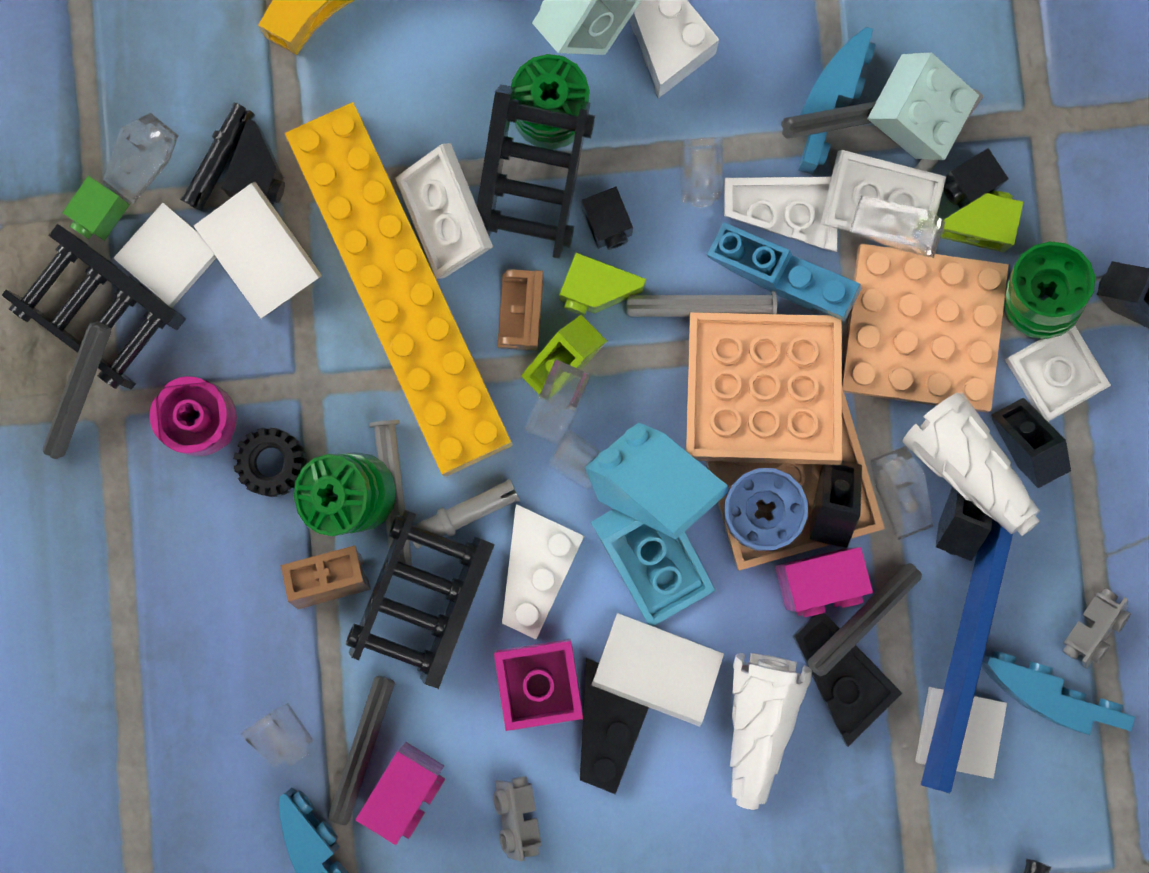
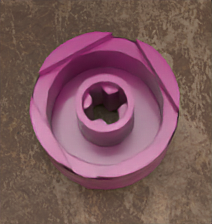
[150,376,237,456]

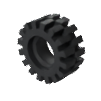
[233,427,307,497]

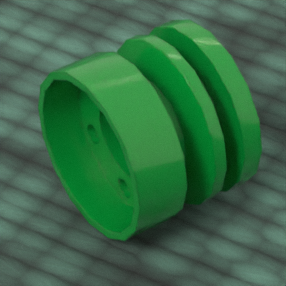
[511,54,590,150]
[1004,241,1095,339]
[294,453,396,536]

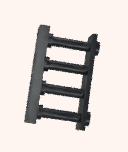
[477,84,595,259]
[2,224,186,390]
[346,510,495,689]

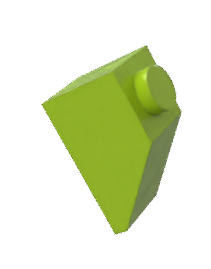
[932,191,1023,253]
[559,253,646,316]
[521,315,607,402]

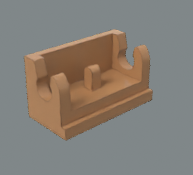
[497,270,544,351]
[280,545,371,609]

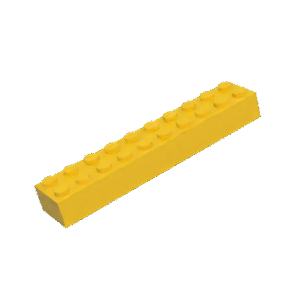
[285,102,513,477]

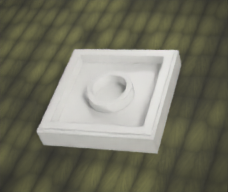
[113,203,216,308]
[1005,326,1111,422]
[915,687,1007,779]

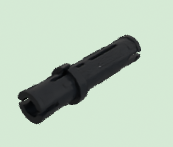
[180,102,255,212]

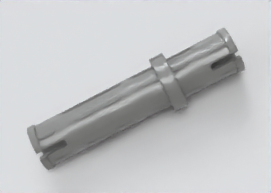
[413,479,520,549]

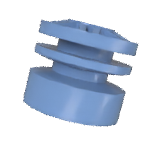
[724,468,808,551]

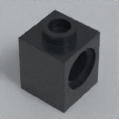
[943,148,1009,209]
[581,186,633,250]

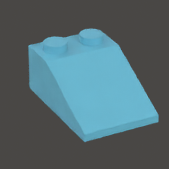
[585,422,729,539]
[590,509,716,626]

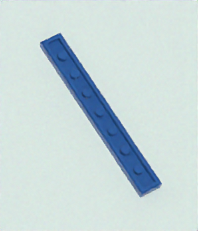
[921,519,1013,794]

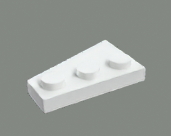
[724,177,837,253]
[502,504,584,639]

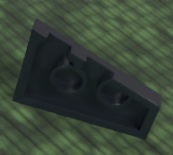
[793,613,902,747]
[580,657,649,794]

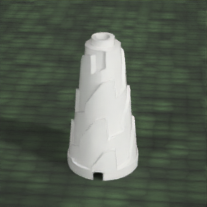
[903,392,1040,536]
[730,653,812,810]

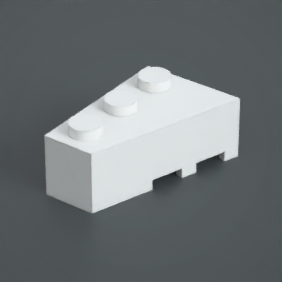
[629,0,719,98]

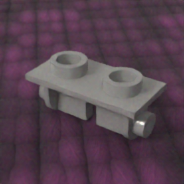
[1063,588,1131,669]
[493,776,542,861]

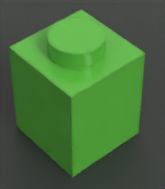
[62,176,130,241]

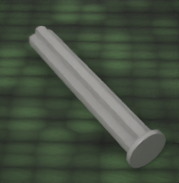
[627,291,777,317]
[369,420,412,566]

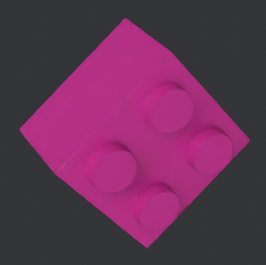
[775,547,873,617]
[494,639,583,731]
[355,742,445,845]

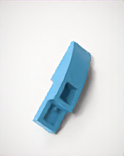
[798,27,876,174]
[707,222,862,321]
[981,651,1135,735]
[279,787,348,873]

